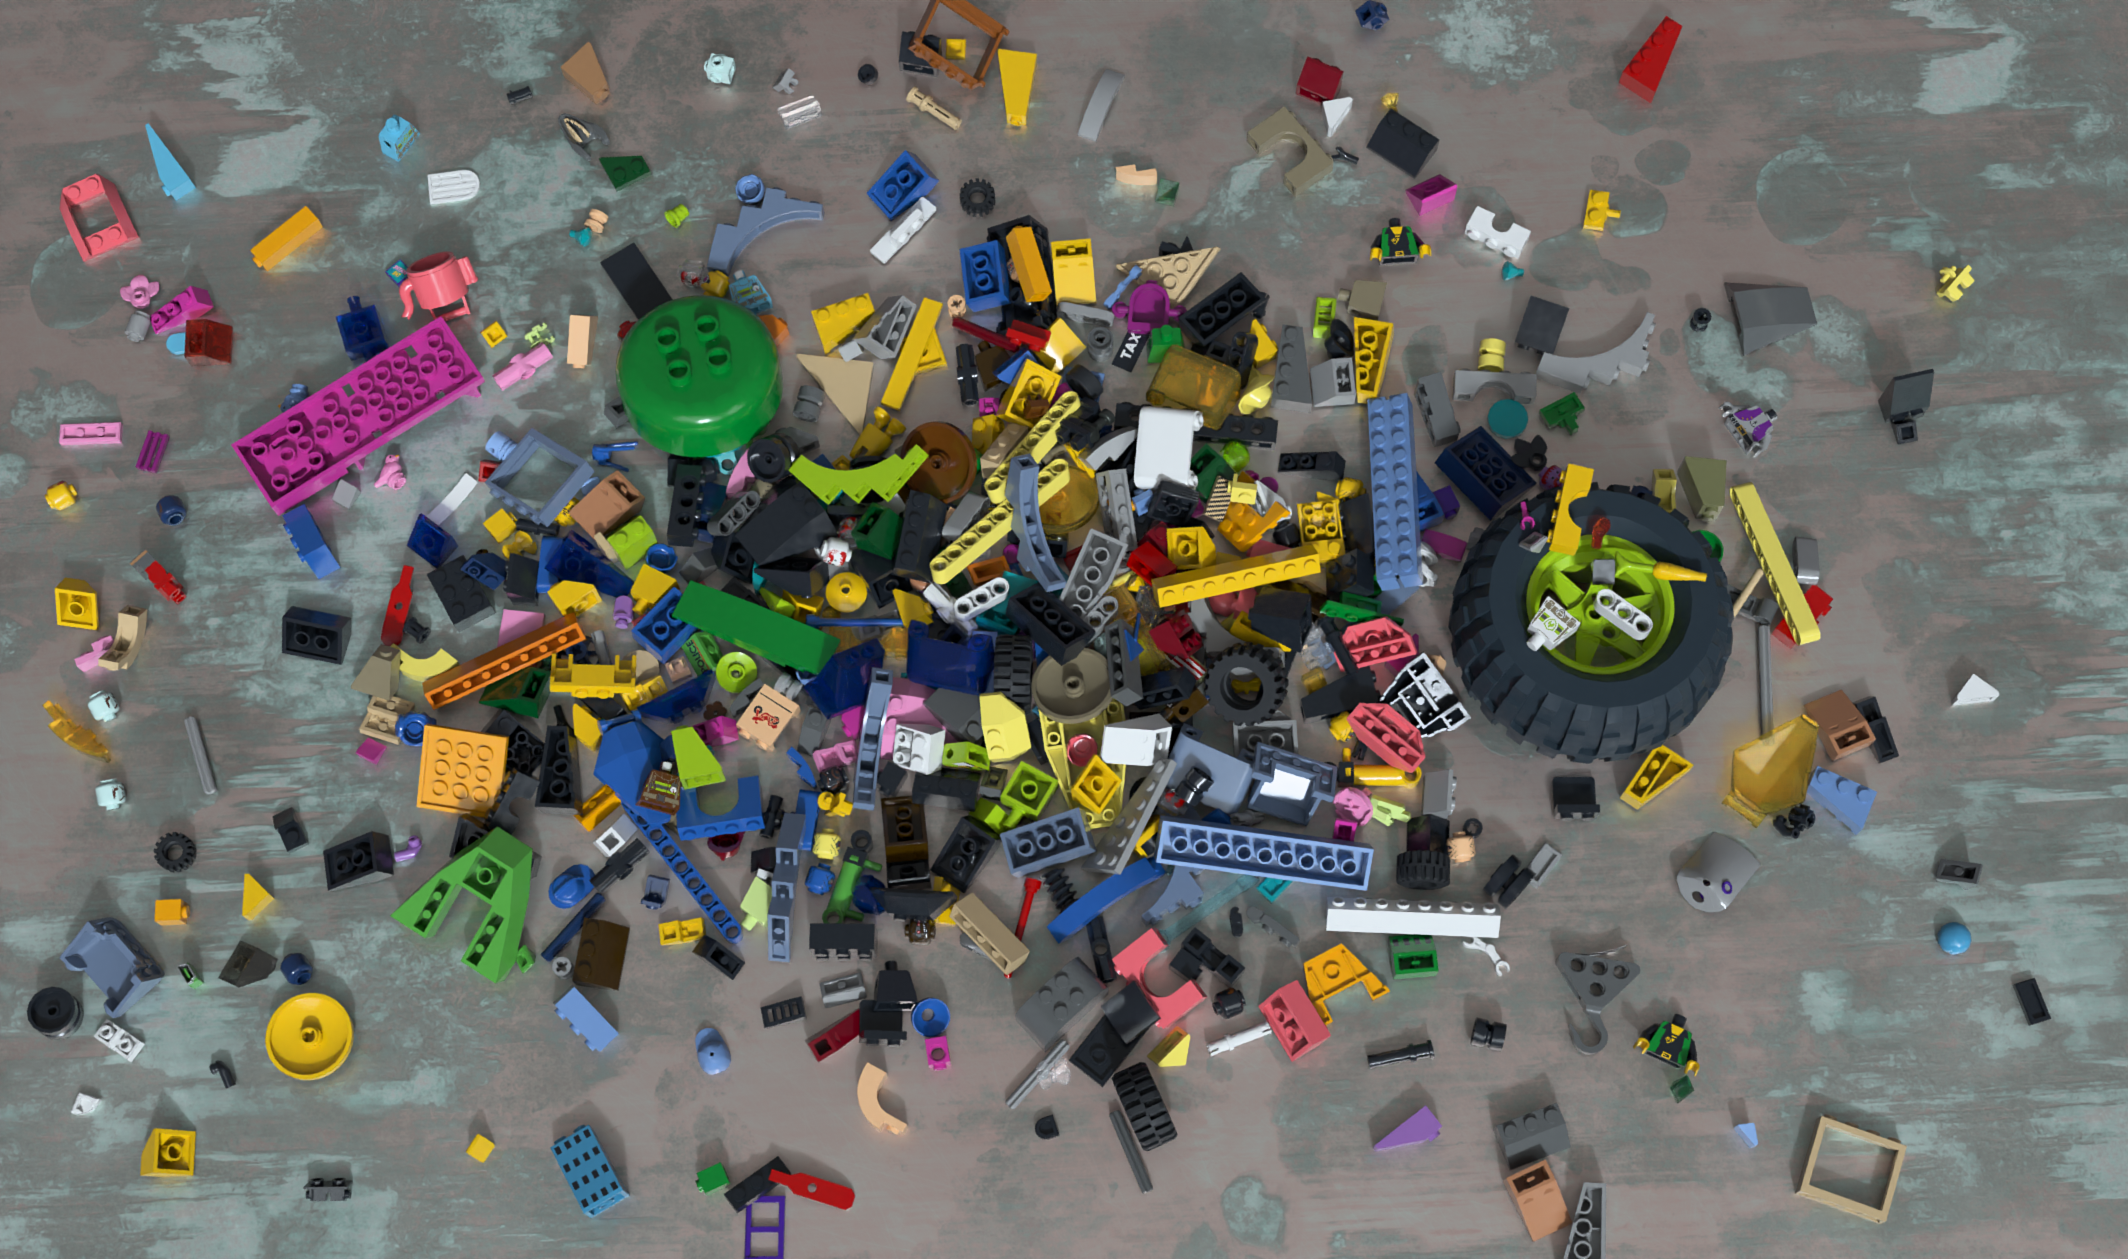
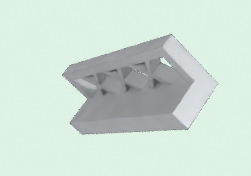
[1096,469,1138,552]

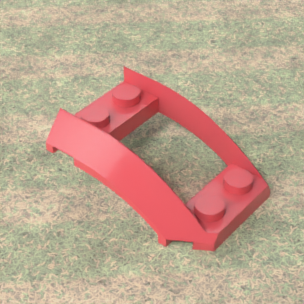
[60,174,139,262]

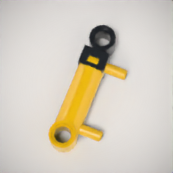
[1324,747,1422,789]

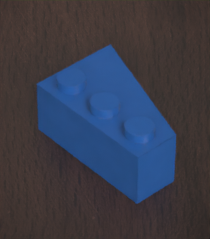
[282,504,341,579]

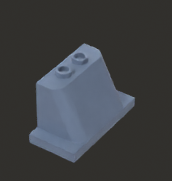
[1247,742,1337,826]

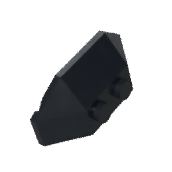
[869,887,957,923]

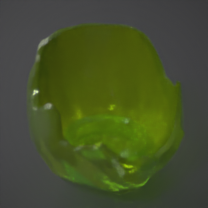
[1220,441,1250,472]

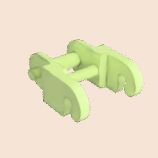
[524,323,555,349]

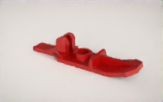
[381,565,414,646]
[768,1169,855,1210]

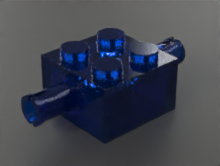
[336,296,390,362]

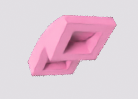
[812,740,858,773]

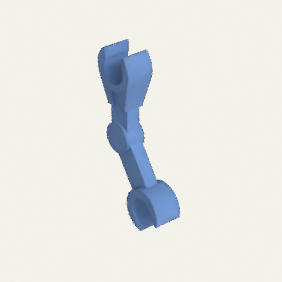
[1103,265,1142,310]

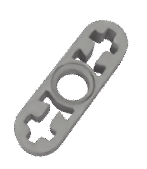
[1056,302,1115,327]

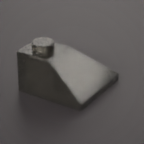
[218,940,278,988]

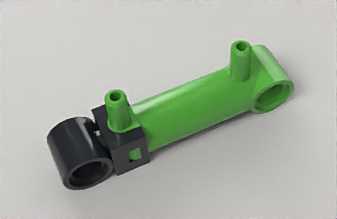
[822,830,882,924]

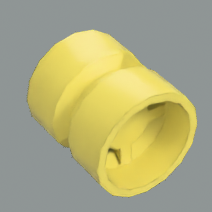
[1478,338,1506,372]

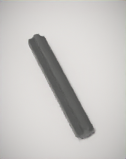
[1109,1110,1153,1194]

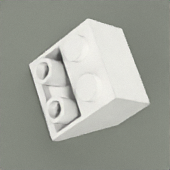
[893,724,945,775]

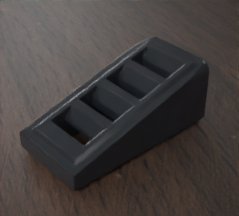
[760,996,807,1029]

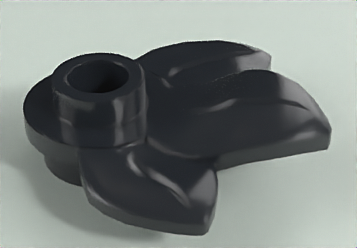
[1510,435,1547,471]

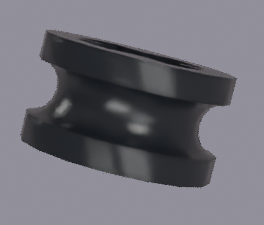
[1462,818,1483,839]

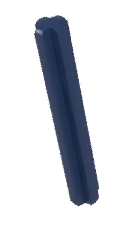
[541,892,606,962]

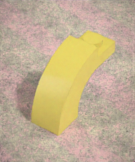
[1651,469,1677,513]
[391,643,460,682]

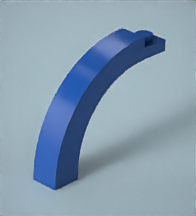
[1047,856,1167,944]

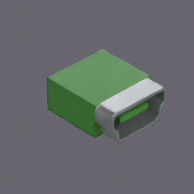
[177,962,203,989]

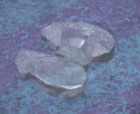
[1036,1057,1071,1090]

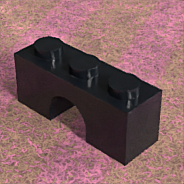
[484,767,540,835]
[1181,927,1245,988]

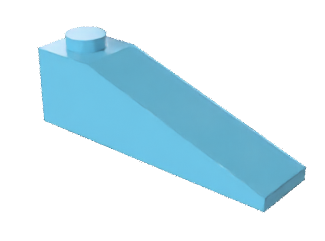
[145,123,196,201]

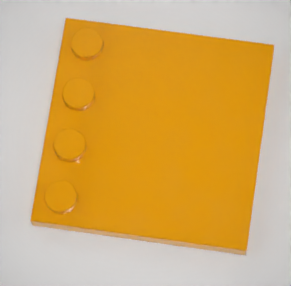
[416,724,509,818]

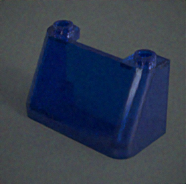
[906,620,995,695]

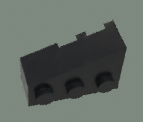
[1094,436,1138,498]

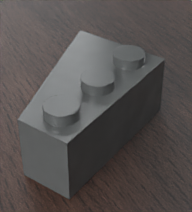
[1414,372,1461,447]

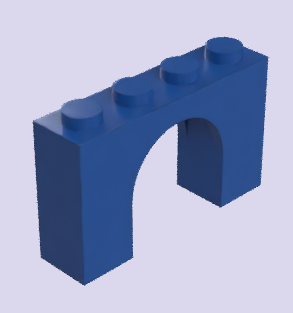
[676,776,765,841]

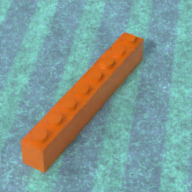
[422,612,586,710]

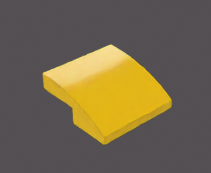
[1028,318,1086,374]

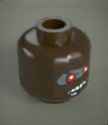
[905,919,936,945]

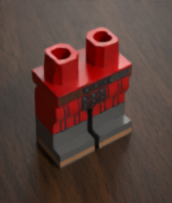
[130,549,187,605]

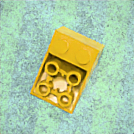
[1051,238,1096,306]
[1297,500,1345,568]

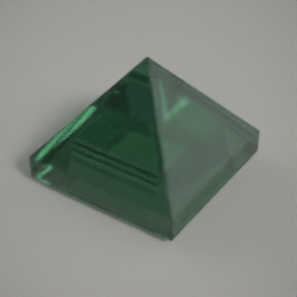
[1670,1075,1694,1103]

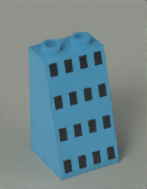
[550,1125,630,1218]

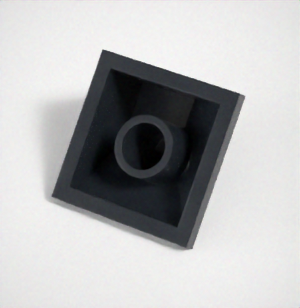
[711,532,754,584]

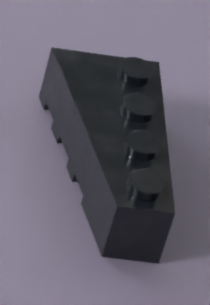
[449,813,542,880]

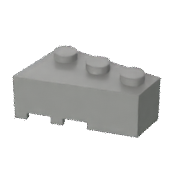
[853,295,917,359]

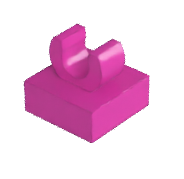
[979,397,999,418]

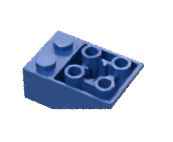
[1416,471,1444,532]

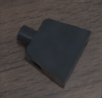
[873,961,918,1011]

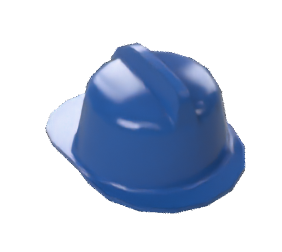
[548,864,595,909]

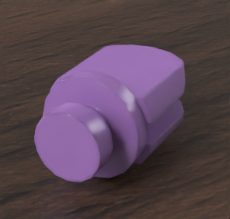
[613,596,635,629]

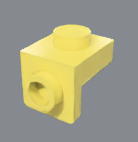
[1227,473,1257,505]

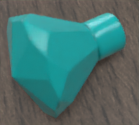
[569,227,592,247]
[1502,261,1524,281]

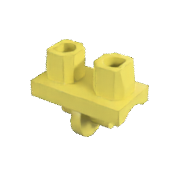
[1936,265,1975,302]

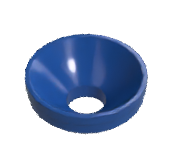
[911,997,950,1037]

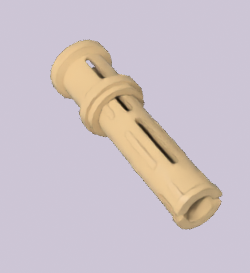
[906,86,962,130]

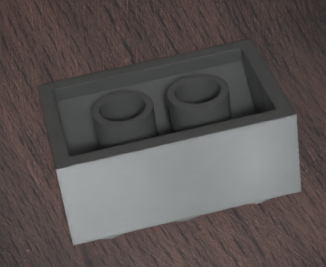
[1493,1103,1571,1170]

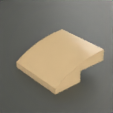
[359,696,415,745]

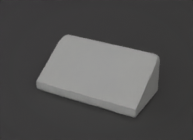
[819,972,867,1008]

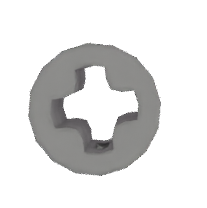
[552,957,575,980]

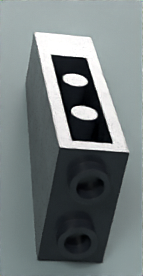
[1299,665,1381,724]

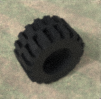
[1396,850,1450,890]

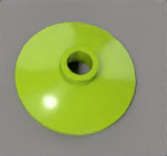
[716,652,757,693]

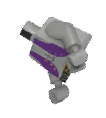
[1718,401,1778,458]

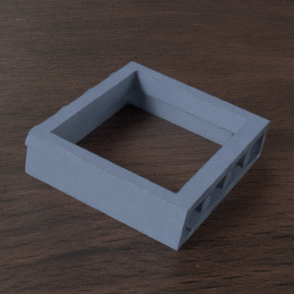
[485,428,595,527]

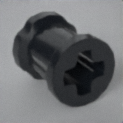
[1690,308,1712,332]
[403,617,431,644]

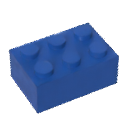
[959,240,1011,312]
[631,587,699,665]

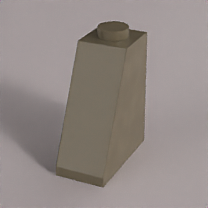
[351,644,400,701]

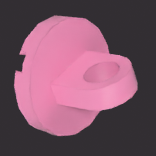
[1333,787,1373,827]

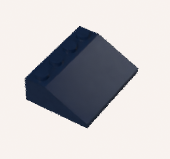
[1435,426,1537,521]

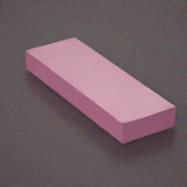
[59,422,123,445]

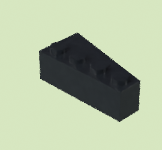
[535,725,583,815]

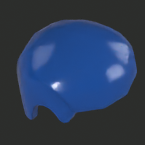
[645,543,678,574]

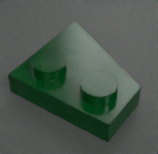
[599,156,652,192]

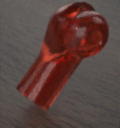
[1591,517,1611,549]

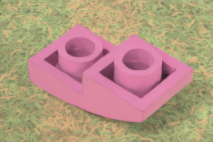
[74,635,115,672]

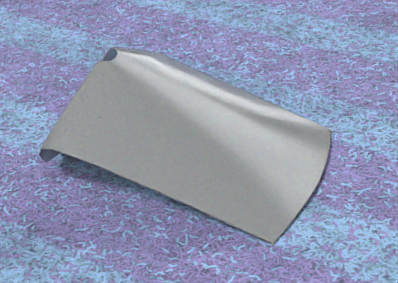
[1677,832,1761,912]

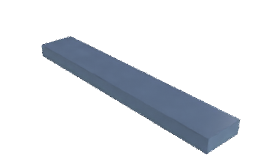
[1312,577,1420,670]

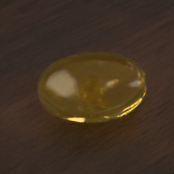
[1039,465,1100,534]

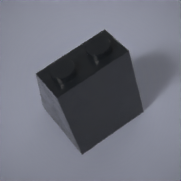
[1515,296,1569,355]
[849,547,913,609]
[1248,587,1313,653]

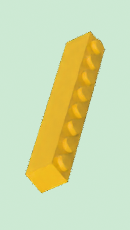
[1151,544,1321,608]

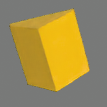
[1071,754,1122,814]

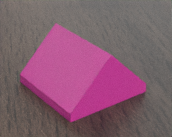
[1405,174,1457,216]

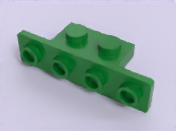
[1320,592,1404,626]

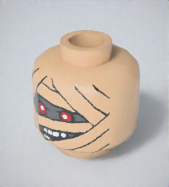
[1447,831,1476,863]

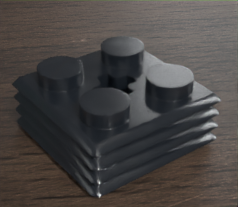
[1147,481,1200,528]

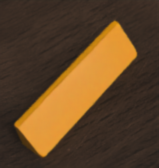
[573,784,621,832]

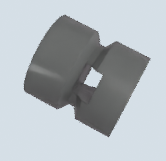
[1087,327,1113,362]
[793,385,825,422]

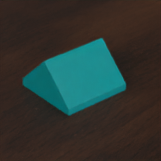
[976,607,1021,636]

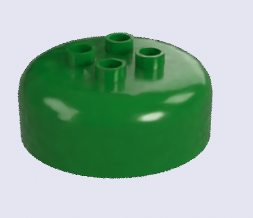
[615,295,783,457]

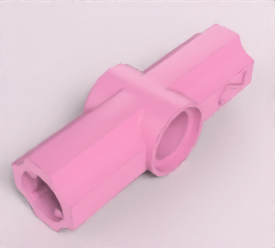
[492,342,553,391]

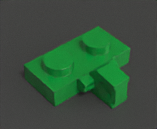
[1539,392,1585,436]

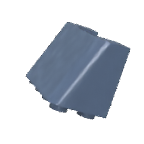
[1165,723,1254,815]

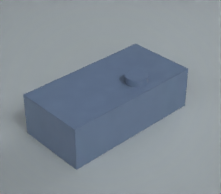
[1000,807,1097,878]

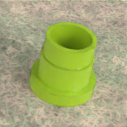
[664,204,689,228]

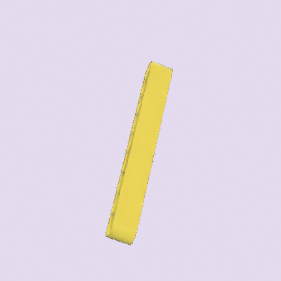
[930,459,1070,584]
[1729,482,1820,645]

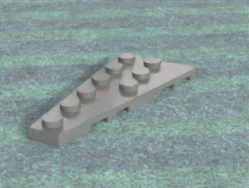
[1081,759,1177,875]

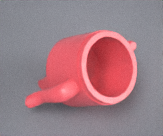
[399,251,478,322]

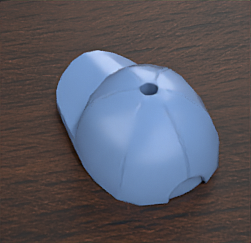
[695,1028,731,1075]

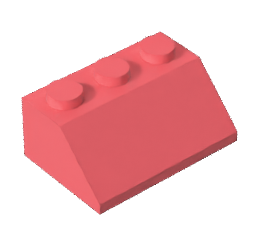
[1258,980,1331,1062]

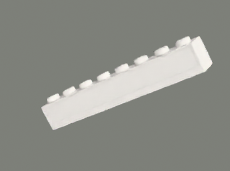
[1325,896,1501,938]

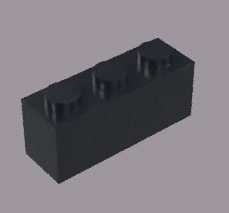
[1134,666,1196,710]

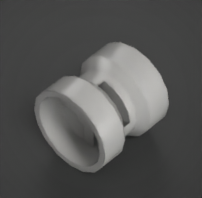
[774,672,803,701]

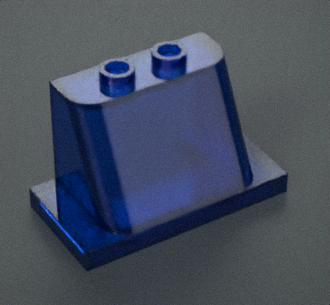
[804,638,885,720]

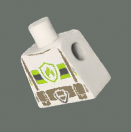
[1526,596,1580,651]

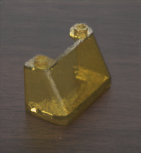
[1146,345,1241,430]

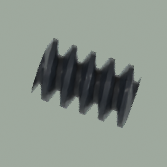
[1039,868,1079,915]

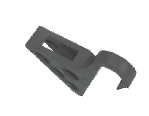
[1555,952,1640,1055]

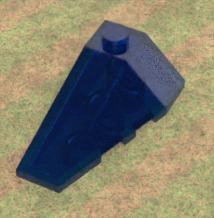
[544,529,634,598]

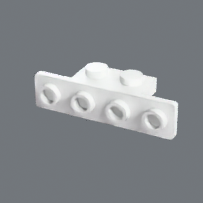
[870,197,936,263]

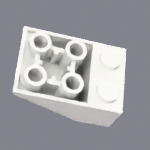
[1100,714,1172,766]

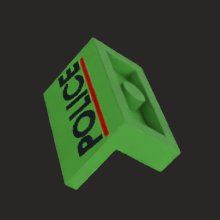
[682,631,723,681]

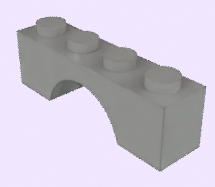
[1453,368,1537,405]

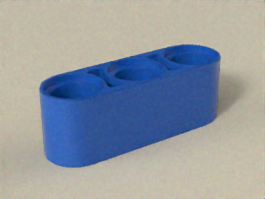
[537,536,565,593]
[795,789,821,851]

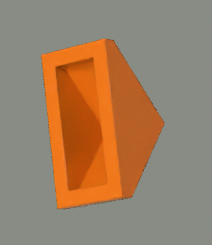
[967,556,1012,587]

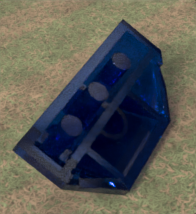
[637,669,716,725]

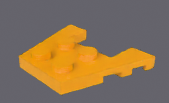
[1217,471,1291,553]
[1303,943,1390,1025]

